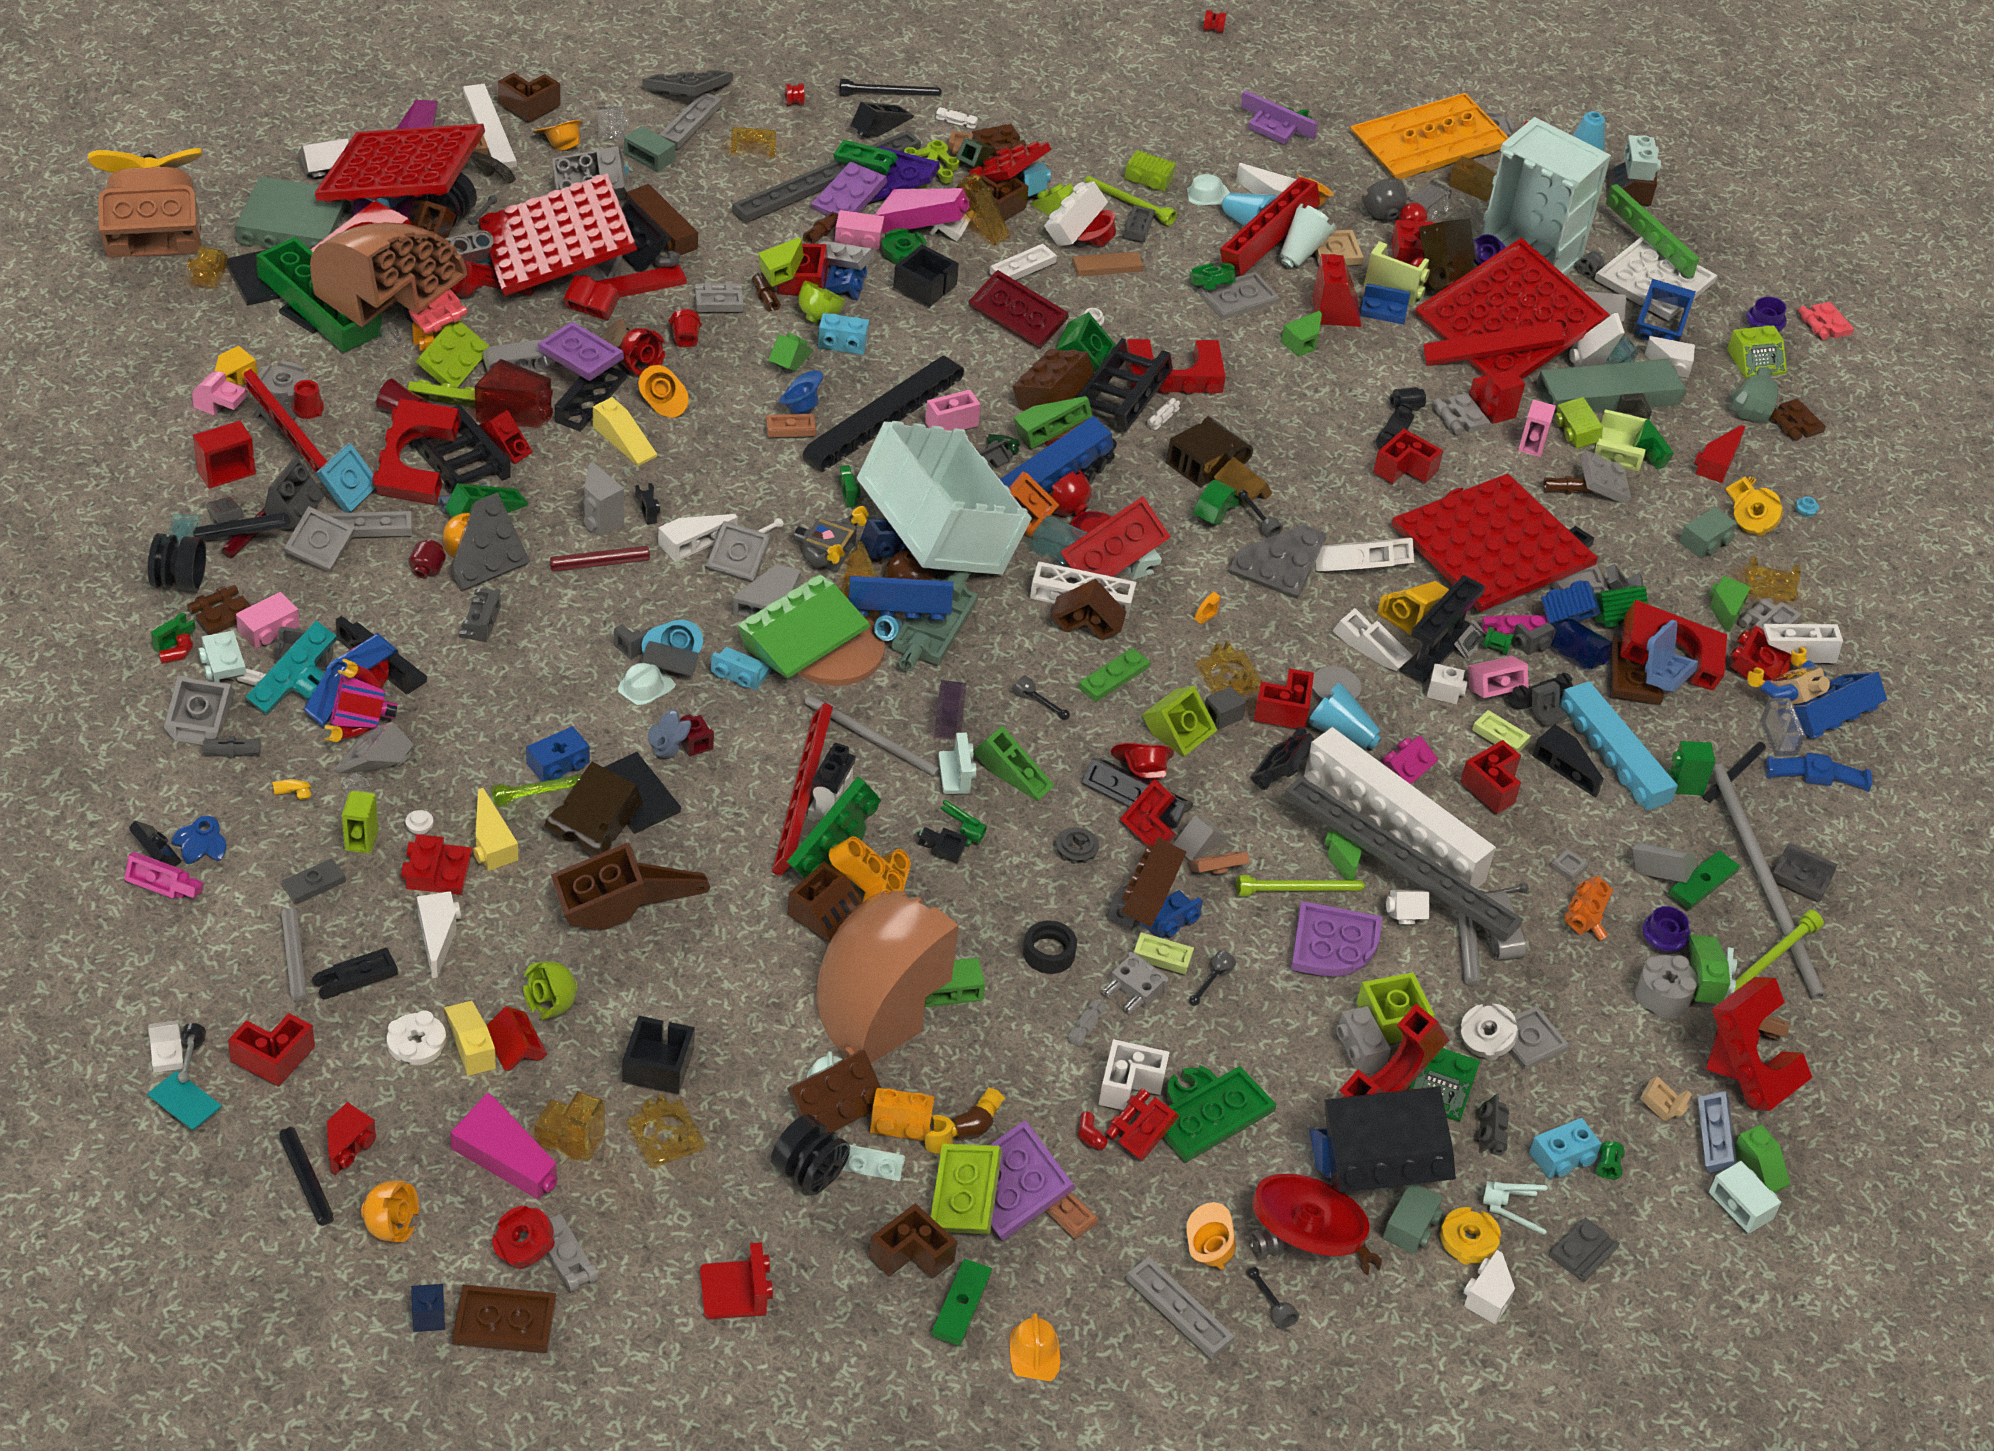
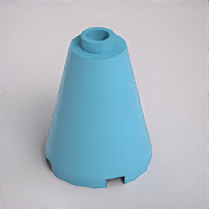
[1572,111,1605,152]
[1222,193,1278,226]
[1308,682,1382,751]

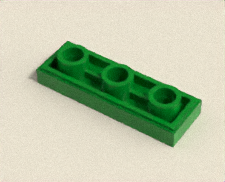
[1668,850,1740,910]
[932,1258,992,1347]

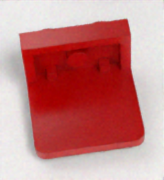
[700,1242,773,1319]

